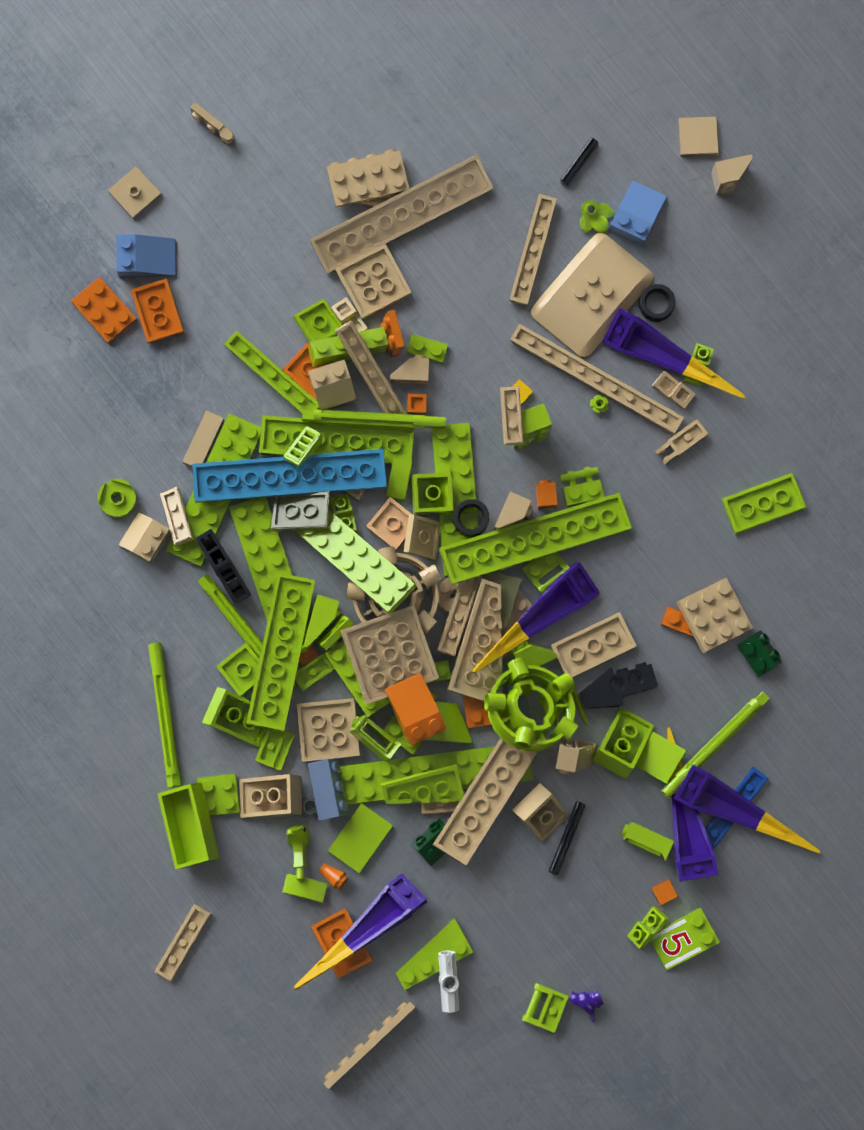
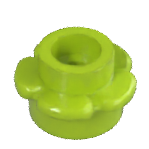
[590,395,609,414]

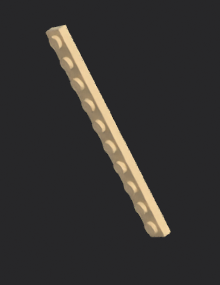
[510,324,684,435]

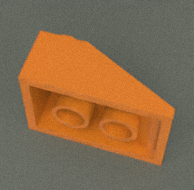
[385,673,447,745]

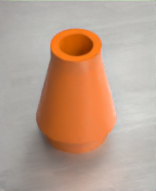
[319,863,349,890]

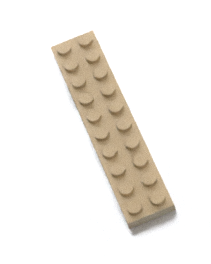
[310,154,493,274]

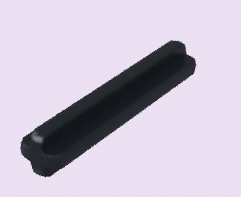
[560,137,598,186]

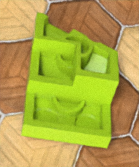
[425,702,472,743]

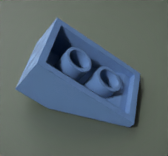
[609,181,667,246]
[116,234,176,277]

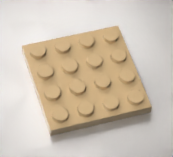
[340,605,439,704]

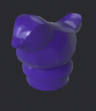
[570,990,604,1022]

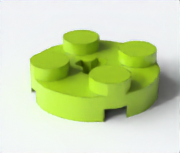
[98,479,137,518]

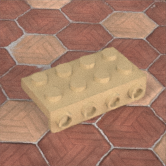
[327,149,409,208]

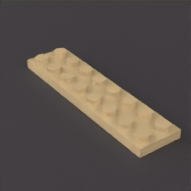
[433,728,549,866]

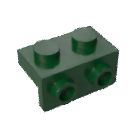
[737,630,782,678]
[411,819,446,866]

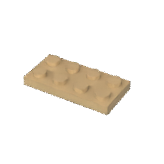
[550,612,637,678]

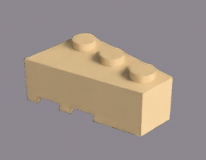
[555,737,597,774]

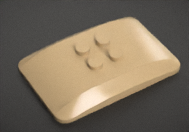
[531,233,653,358]

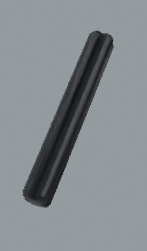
[549,801,586,875]

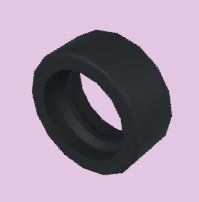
[639,284,676,322]
[453,499,489,537]

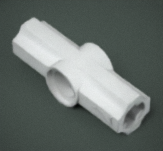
[438,950,459,1013]

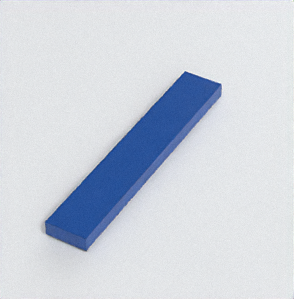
[705,766,769,850]

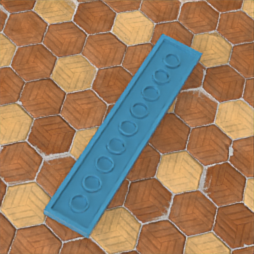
[192,449,386,503]

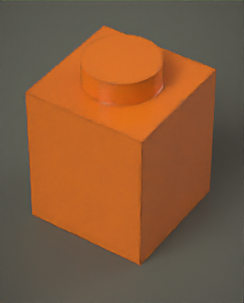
[535,480,558,509]

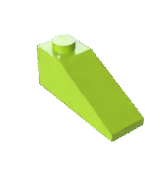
[301,595,341,654]

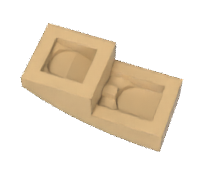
[331,297,368,332]
[652,371,695,409]

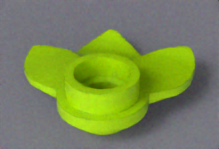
[579,200,615,234]

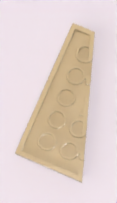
[447,579,503,702]

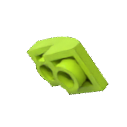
[683,343,714,387]
[386,458,412,500]
[331,494,358,534]
[282,874,327,903]
[627,906,669,949]

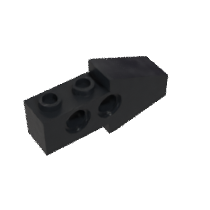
[195,529,252,605]
[578,662,658,709]

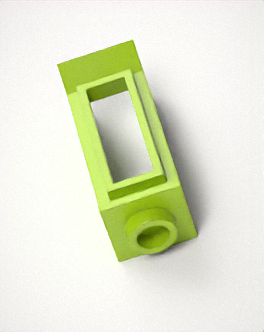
[349,714,401,761]
[621,822,674,862]

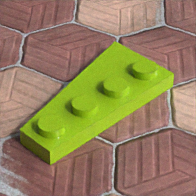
[381,764,464,804]
[396,918,473,990]

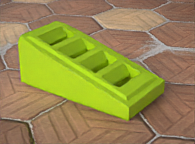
[283,426,322,467]

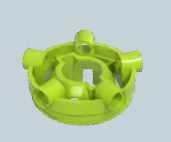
[484,657,579,752]

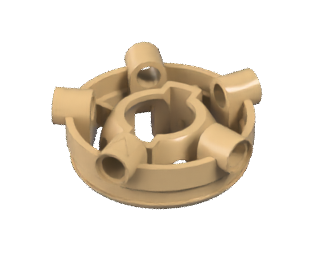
[347,547,442,634]

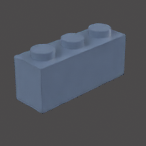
[308,758,348,821]

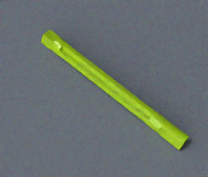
[302,410,446,429]
[197,574,297,689]
[148,642,181,788]
[660,692,770,798]

